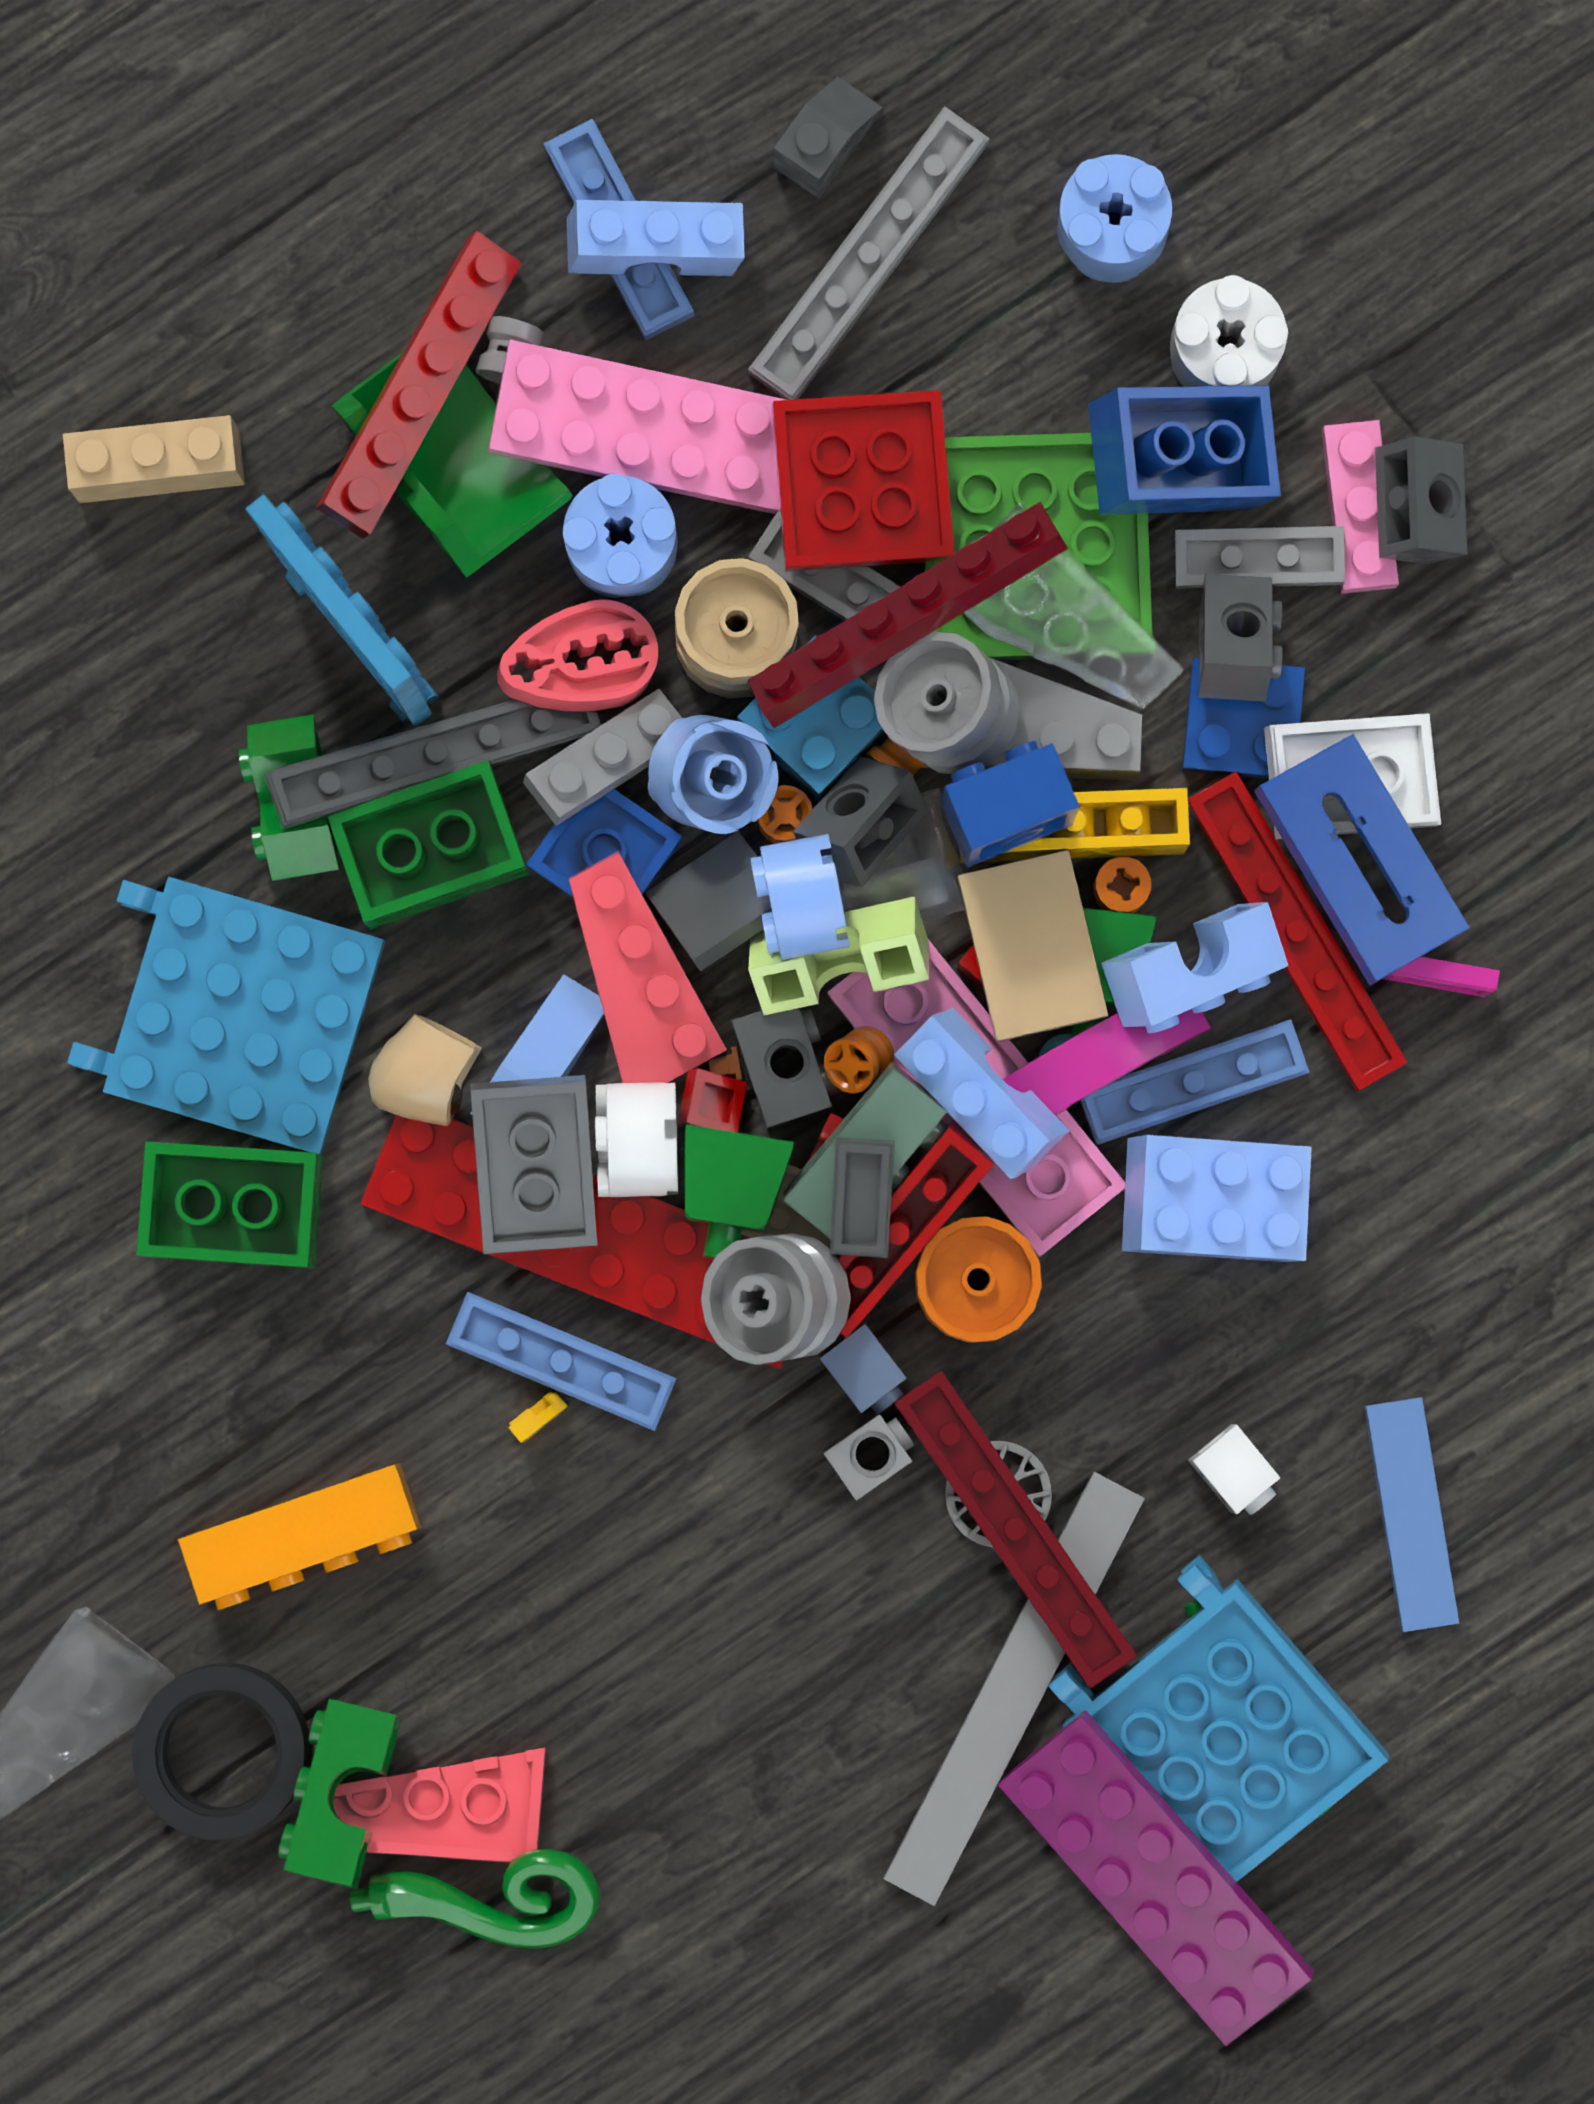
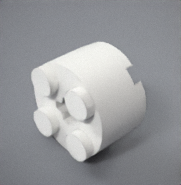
[1170,275,1288,387]
[595,1082,678,1197]

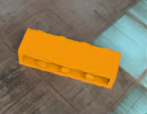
[178,1463,422,1610]

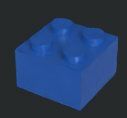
[941,741,1080,868]

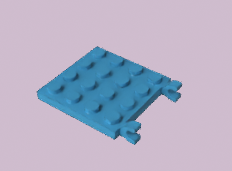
[245,494,439,728]
[67,877,386,1155]
[1049,1555,1390,1882]

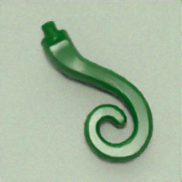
[350,1849,600,1949]

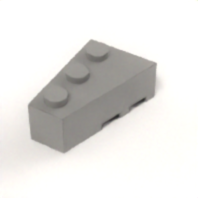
[985,658,1142,781]

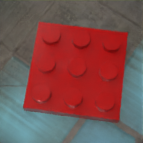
[772,390,955,572]

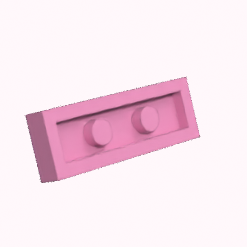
[1321,420,1399,594]

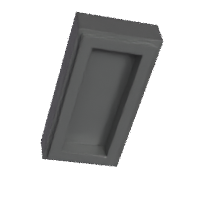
[830,1137,895,1258]

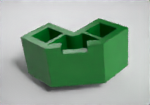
[239,714,339,881]

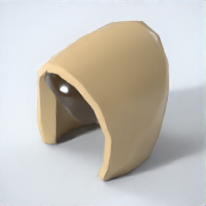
[368,1014,482,1126]

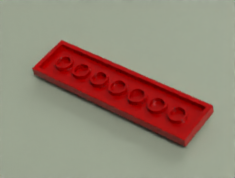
[360,1115,784,1369]

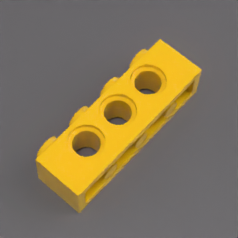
[959,788,1190,863]

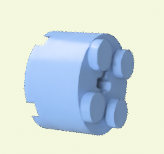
[1057,155,1172,283]
[563,473,678,598]
[648,715,778,834]
[751,834,850,960]

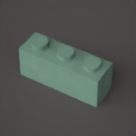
[783,1062,947,1239]

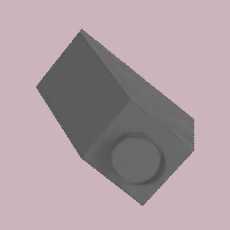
[774,76,883,198]

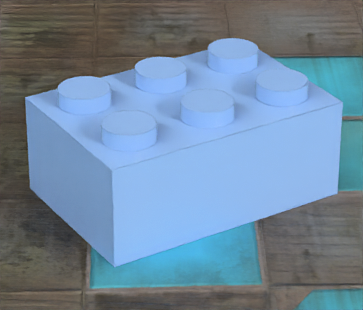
[1122,1135,1311,1262]

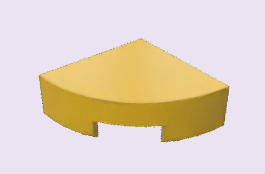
[508,1391,569,1443]

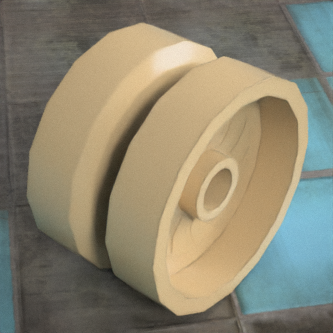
[675,558,799,699]

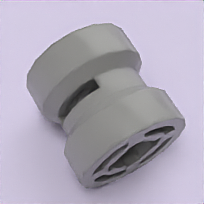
[476,316,544,384]

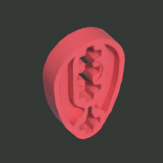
[497,600,658,712]

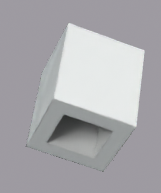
[1188,1424,1280,1515]

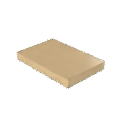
[957,850,1108,1043]

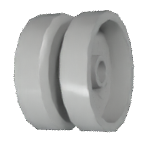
[874,632,1020,774]
[701,1233,851,1365]

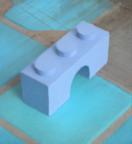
[566,200,745,276]
[1101,902,1289,1033]
[894,1008,1069,1180]

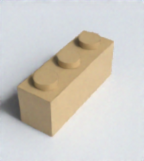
[63,415,245,503]

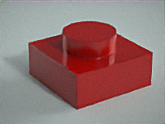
[677,1068,747,1133]

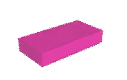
[1383,957,1500,997]

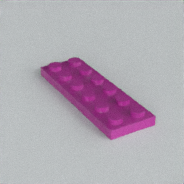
[998,1710,1314,2046]

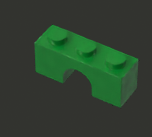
[278,1699,401,1890]

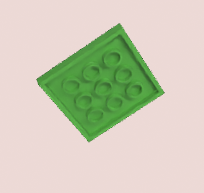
[925,433,1153,660]

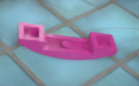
[1002,1009,1211,1116]

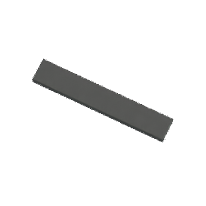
[264,699,601,830]

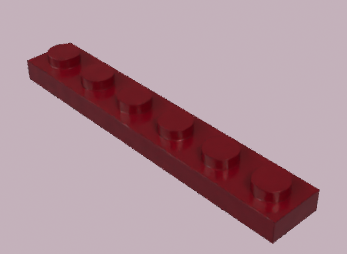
[748,502,1068,728]
[895,1371,1137,1688]

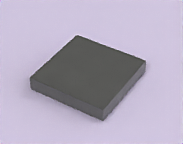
[645,831,772,971]

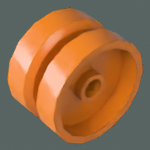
[914,1216,1042,1343]

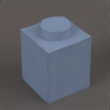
[820,1324,907,1415]

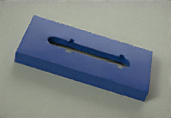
[1254,734,1470,986]

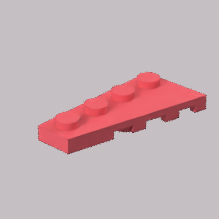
[568,851,727,1083]
[334,1748,546,1863]

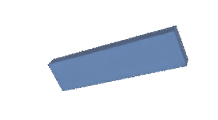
[543,119,694,341]
[1080,1019,1310,1146]
[446,1292,677,1431]
[1364,1397,1459,1632]

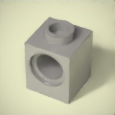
[824,1414,914,1501]

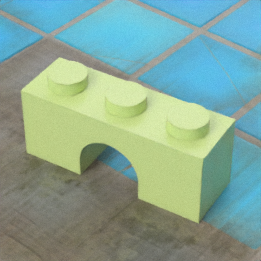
[748,897,929,1015]

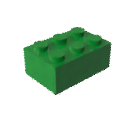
[327,760,530,930]
[136,1141,324,1269]

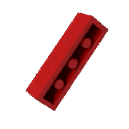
[837,1120,994,1338]

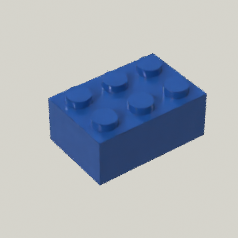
[1088,385,1281,515]

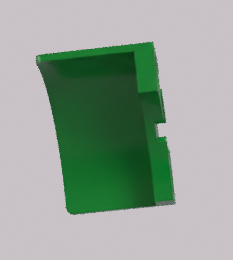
[331,351,572,578]

